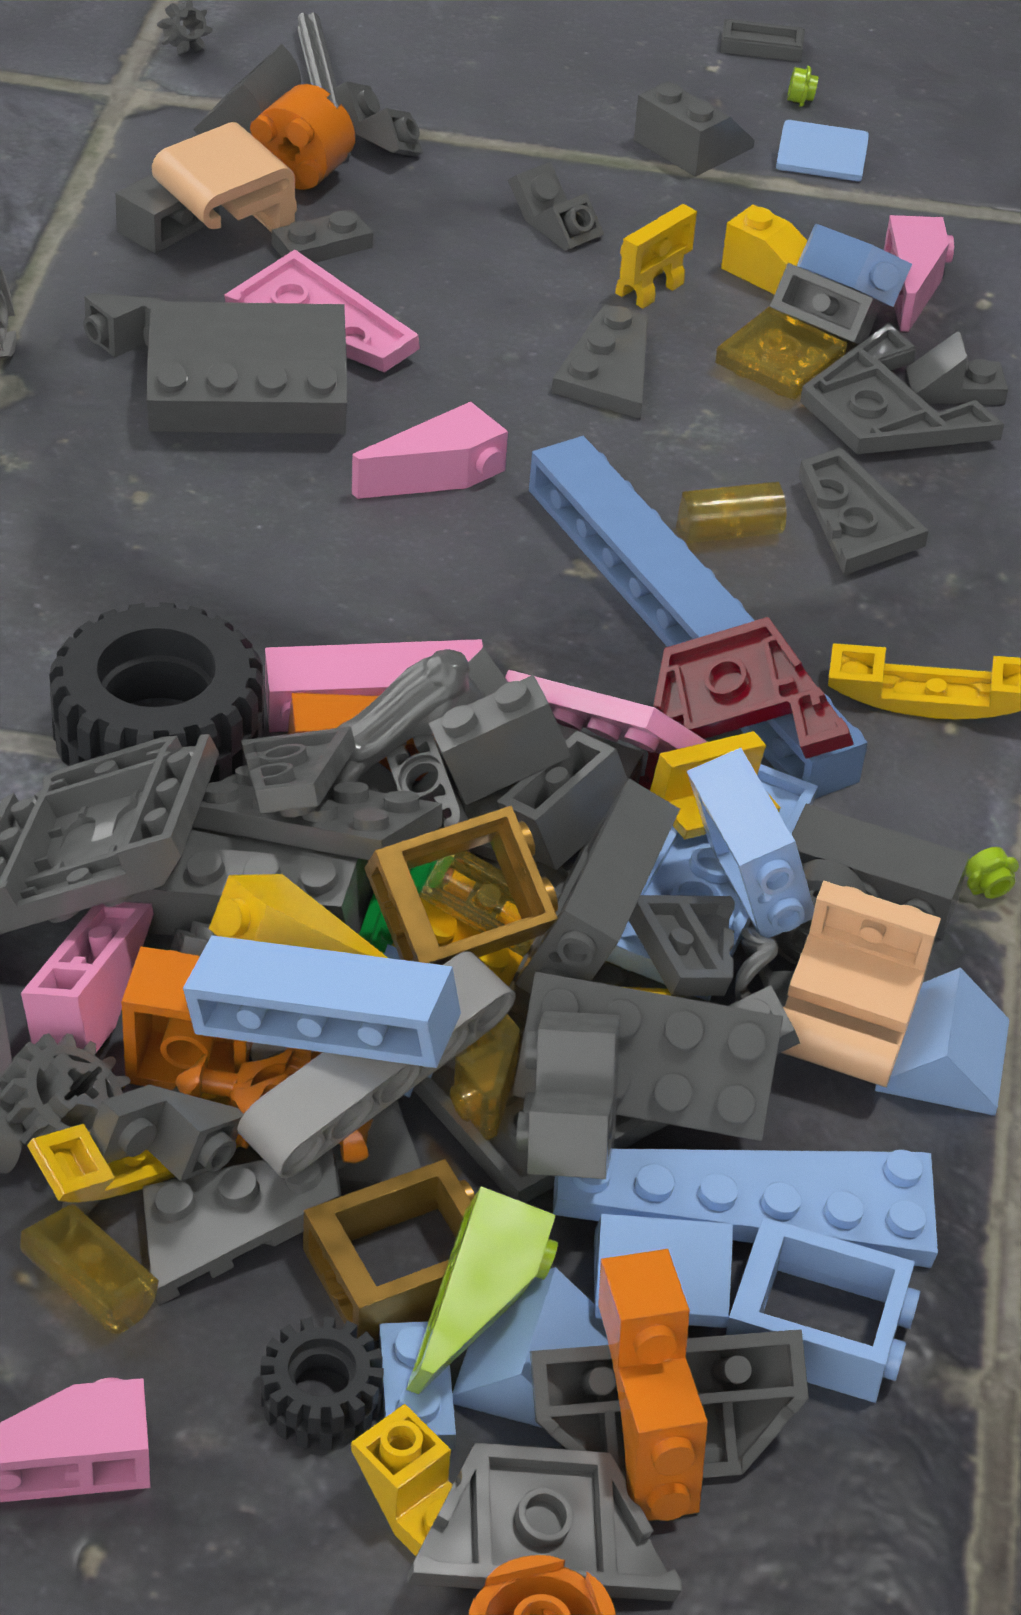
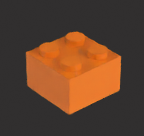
[121,946,253,1090]

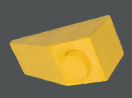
[721,205,808,295]
[209,874,388,958]

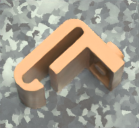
[152,122,297,232]
[781,880,941,1088]

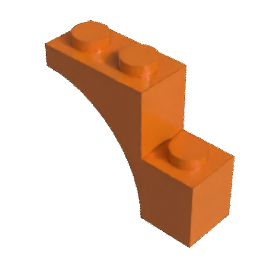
[598,1249,708,1521]

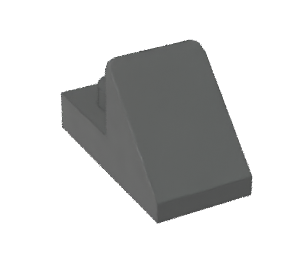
[905,332,1008,405]

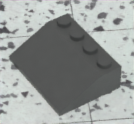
[147,301,347,434]
[125,827,374,936]

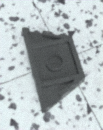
[407,1443,682,1602]

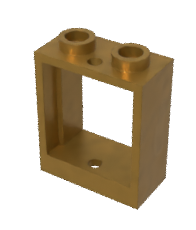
[365,805,558,965]
[303,1159,475,1341]

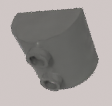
[193,43,301,135]

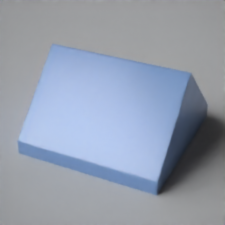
[875,967,1009,1116]
[594,1214,733,1328]
[452,1267,609,1428]

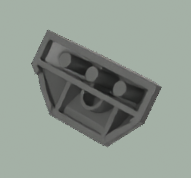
[530,1329,809,1480]

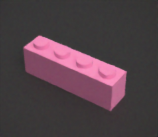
[265,639,483,732]

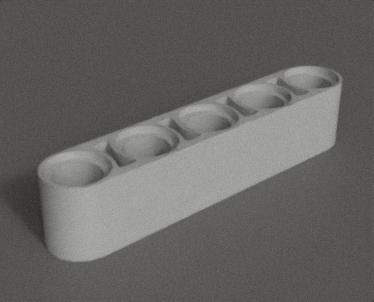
[237,951,516,1179]

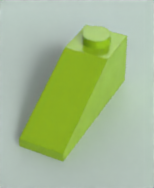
[406,1186,558,1394]

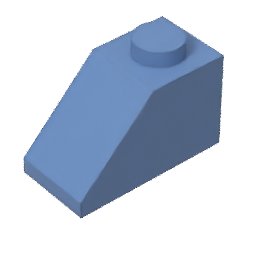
[797,224,912,307]

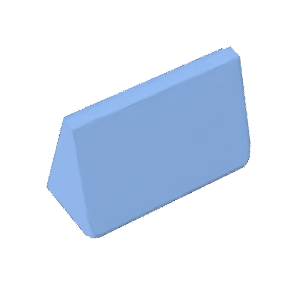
[776,120,869,182]

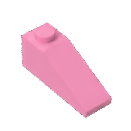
[884,215,954,332]
[352,402,508,499]
[21,902,154,1053]
[0,1378,151,1502]

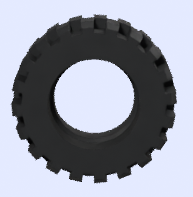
[49,602,264,783]

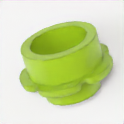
[787,66,818,107]
[965,847,1019,899]

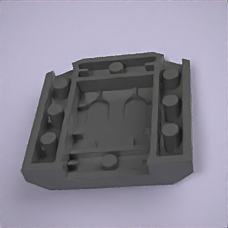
[0,734,219,934]

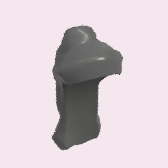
[333,649,486,785]

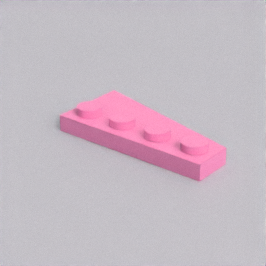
[224,250,420,373]
[505,670,707,754]

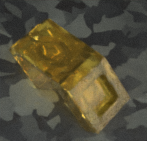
[450,1014,520,1140]

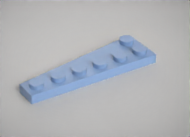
[553,1149,938,1268]

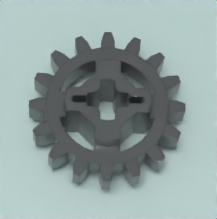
[0,1033,131,1144]

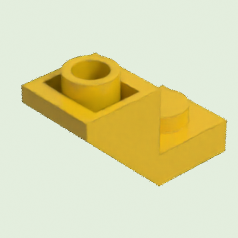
[351,1404,453,1556]

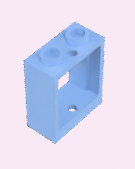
[687,748,814,938]
[726,1217,921,1403]

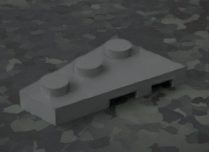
[241,726,356,817]

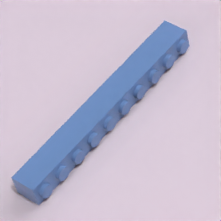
[529,436,867,799]

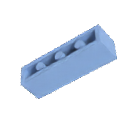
[183,935,461,1068]

